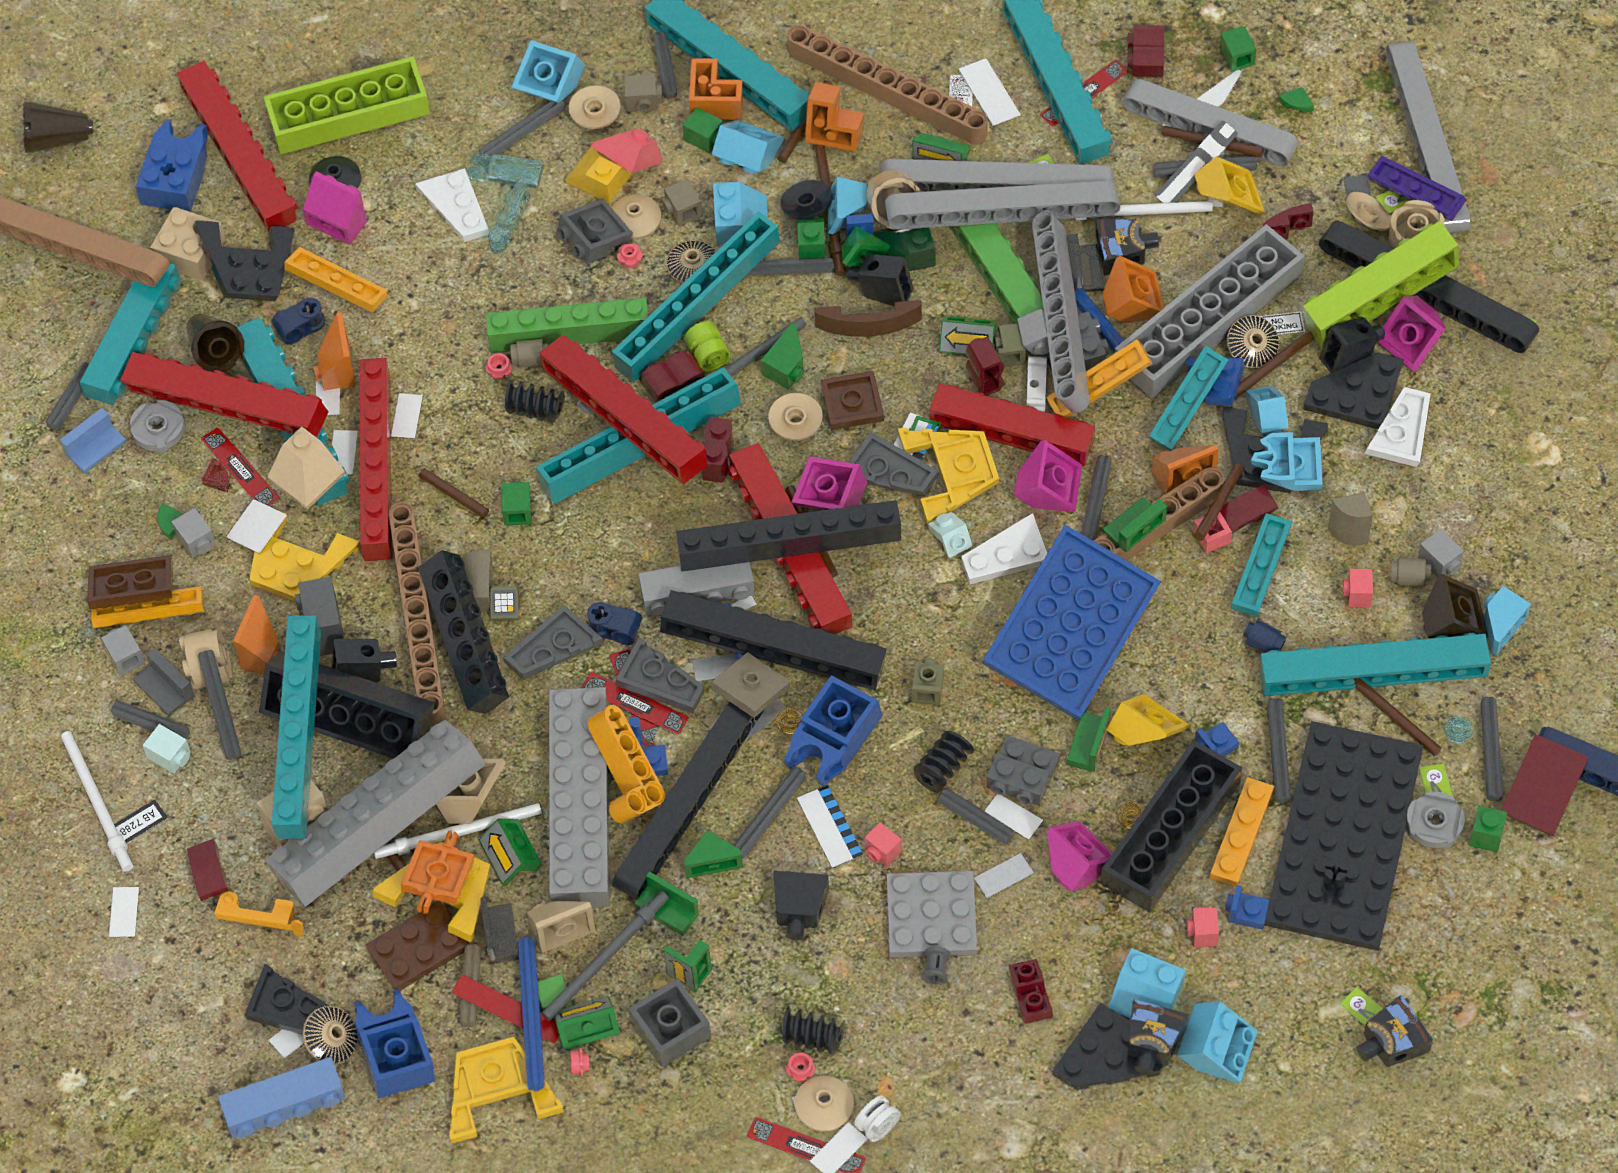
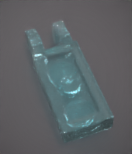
[467,153,544,188]
[488,181,529,254]

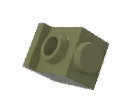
[994,323,1025,367]
[912,659,944,705]

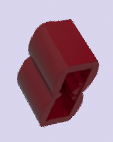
[1127,25,1165,77]
[966,337,1004,396]
[642,350,705,403]
[701,417,734,483]

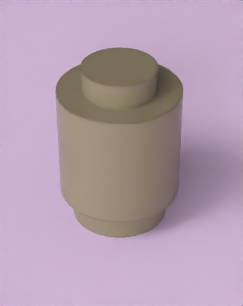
[510,339,548,368]
[1391,558,1431,586]

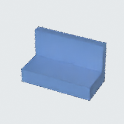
[60,408,127,474]

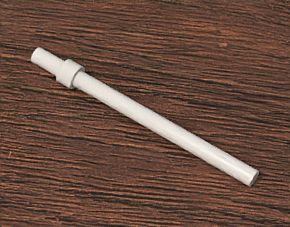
[1075,201,1213,220]
[61,731,133,872]
[374,803,542,859]

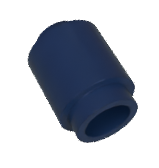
[1243,619,1287,653]

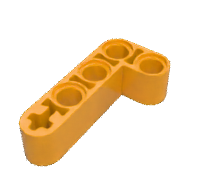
[588,705,665,824]

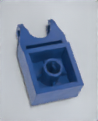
[135,119,208,212]
[784,675,883,786]
[354,989,435,1099]

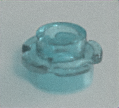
[1445,716,1473,743]

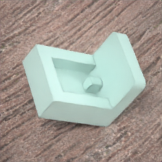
[928,512,972,558]

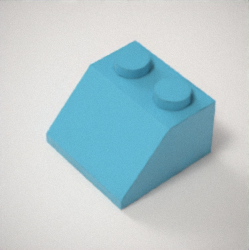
[512,40,585,103]
[712,120,784,174]
[713,182,768,245]
[1108,948,1186,1021]

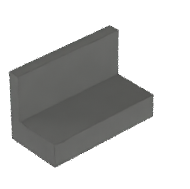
[133,648,195,717]

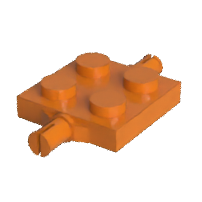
[401,830,474,914]

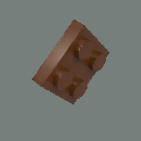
[821,371,884,430]

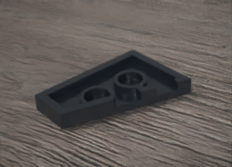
[245,964,333,1034]

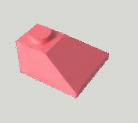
[592,128,662,173]

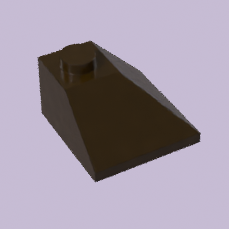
[1422,574,1488,639]

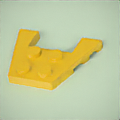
[898,428,999,525]
[249,511,361,602]
[373,841,490,942]
[449,1037,564,1144]

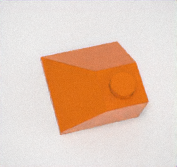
[1103,256,1165,323]
[314,312,356,391]
[1152,445,1219,494]
[233,595,281,675]

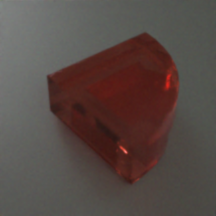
[202,458,230,493]

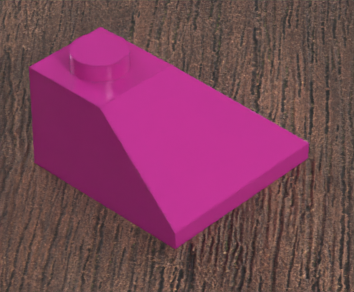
[1378,296,1446,372]
[1014,440,1082,512]
[792,456,867,510]
[1047,821,1113,891]

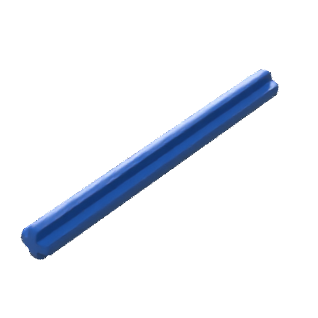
[518,936,545,1092]

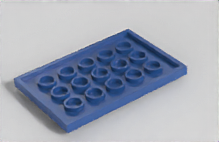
[982,524,1161,721]

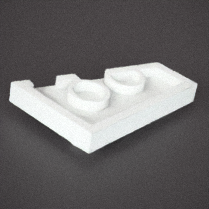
[415,169,489,242]
[1364,387,1430,467]
[961,513,1047,585]

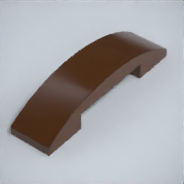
[814,300,922,337]

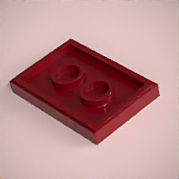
[1501,734,1589,837]

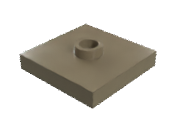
[711,652,791,718]

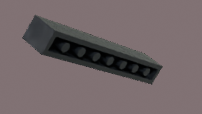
[676,500,901,572]
[660,590,887,691]

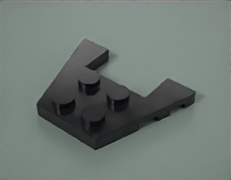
[193,220,295,301]
[1222,407,1329,493]

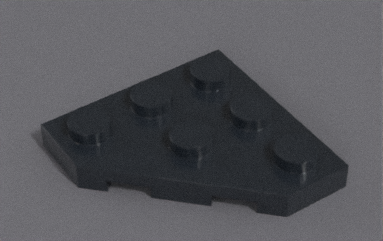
[1303,353,1404,429]
[1052,1003,1175,1090]

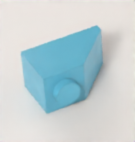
[828,177,868,234]
[1246,386,1289,435]
[1484,586,1531,656]

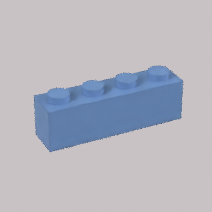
[218,1057,346,1138]

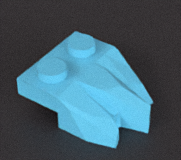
[1251,432,1323,491]

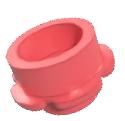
[617,244,643,268]
[486,353,512,379]
[570,1047,589,1077]
[786,1053,815,1081]

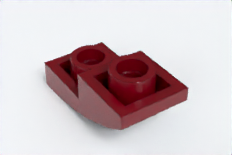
[1263,203,1314,240]
[1220,485,1279,534]
[187,839,228,901]
[1009,959,1053,1024]

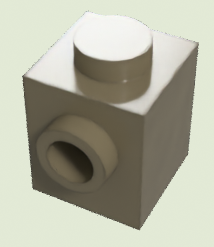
[624,74,662,112]
[662,179,702,226]

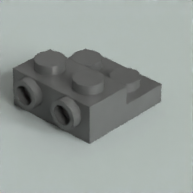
[557,199,633,264]
[1044,311,1110,372]
[986,735,1060,806]

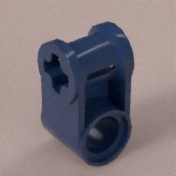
[271,298,326,345]
[587,602,643,645]

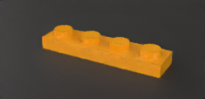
[284,247,387,313]
[1046,339,1153,418]
[91,586,204,628]
[1210,777,1274,887]

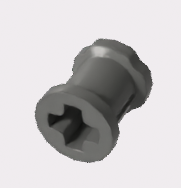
[922,947,950,984]

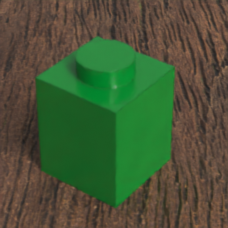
[1219,26,1257,72]
[682,107,723,154]
[502,481,532,526]
[1469,806,1507,853]

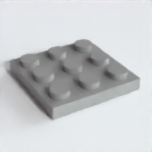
[887,871,977,957]

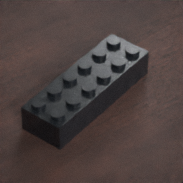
[259,650,434,759]
[1101,740,1243,913]

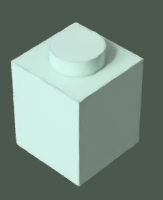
[143,724,191,774]

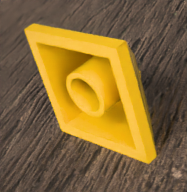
[565,146,634,204]
[1194,156,1265,215]
[1106,694,1189,746]

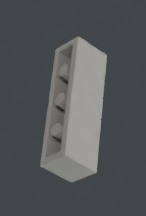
[638,562,755,615]

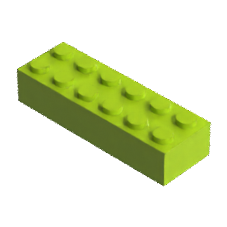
[263,56,430,155]
[1303,221,1459,349]

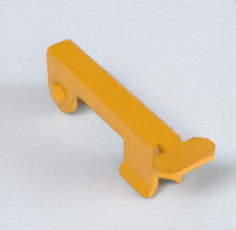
[215,892,305,937]

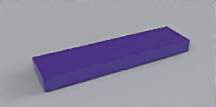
[1367,156,1467,221]

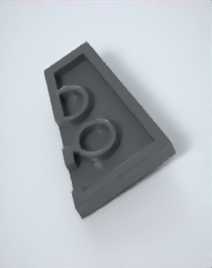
[503,605,603,680]
[616,637,705,714]

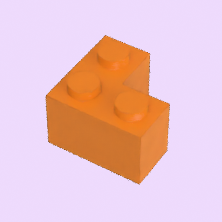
[689,59,743,120]
[805,82,865,152]

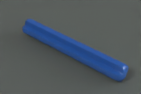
[1075,288,1124,353]

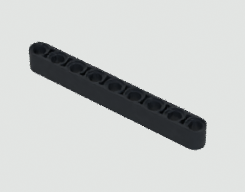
[1318,220,1539,353]
[612,701,764,900]

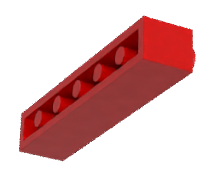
[929,383,1095,467]

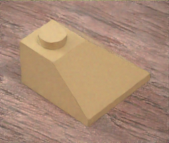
[268,427,345,510]
[436,759,506,824]
[527,901,596,953]

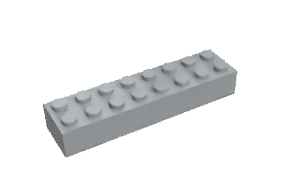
[1115,224,1305,398]
[549,687,610,907]
[265,719,486,907]

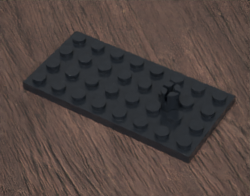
[1264,721,1424,951]

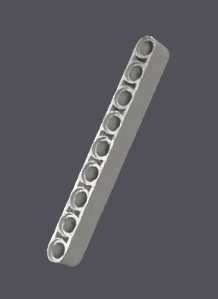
[1386,41,1471,234]
[880,159,1114,192]
[885,181,1121,229]
[1032,210,1090,413]

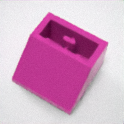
[303,171,367,245]

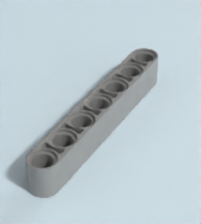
[1122,79,1298,167]

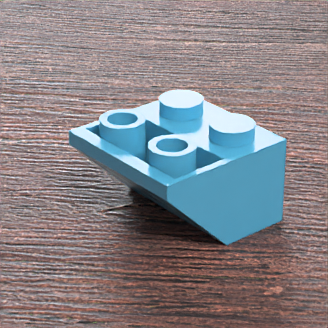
[1177,1001,1258,1083]

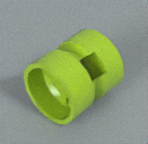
[684,321,731,372]

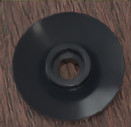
[309,156,361,189]
[780,180,832,220]

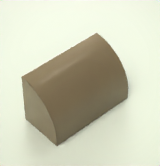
[1328,492,1373,546]
[462,549,493,611]

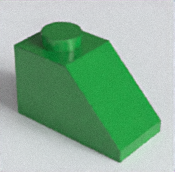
[797,216,825,259]
[761,323,805,390]

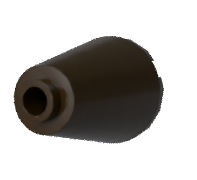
[23,101,93,153]
[186,314,245,372]

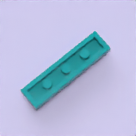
[1148,345,1228,451]
[1231,513,1292,617]

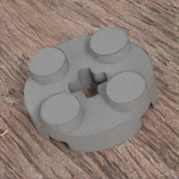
[130,400,186,454]
[1406,792,1465,848]

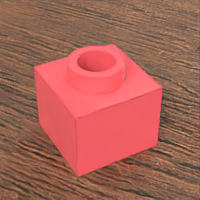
[1193,512,1232,553]
[1343,569,1373,608]
[865,823,902,868]
[1187,907,1219,947]

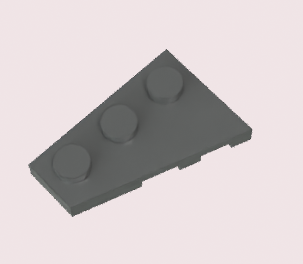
[848,432,939,496]

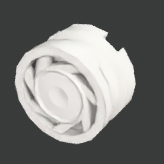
[854,1095,901,1142]

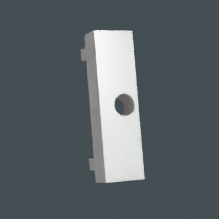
[1027,356,1047,412]

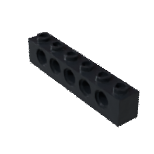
[418,550,509,714]

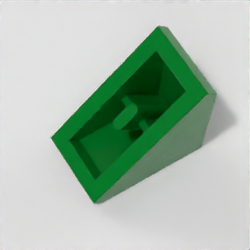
[842,226,890,266]
[684,830,743,878]

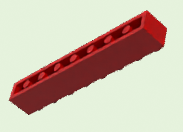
[177,60,298,232]
[539,335,708,485]
[120,352,329,438]
[359,358,392,561]
[727,443,852,634]

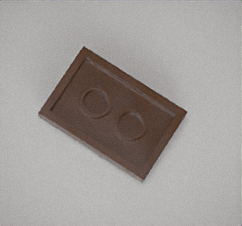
[87,555,173,609]
[366,901,470,991]

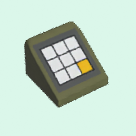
[490,586,519,621]

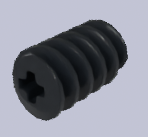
[505,379,565,424]
[913,731,974,793]
[780,1006,845,1055]

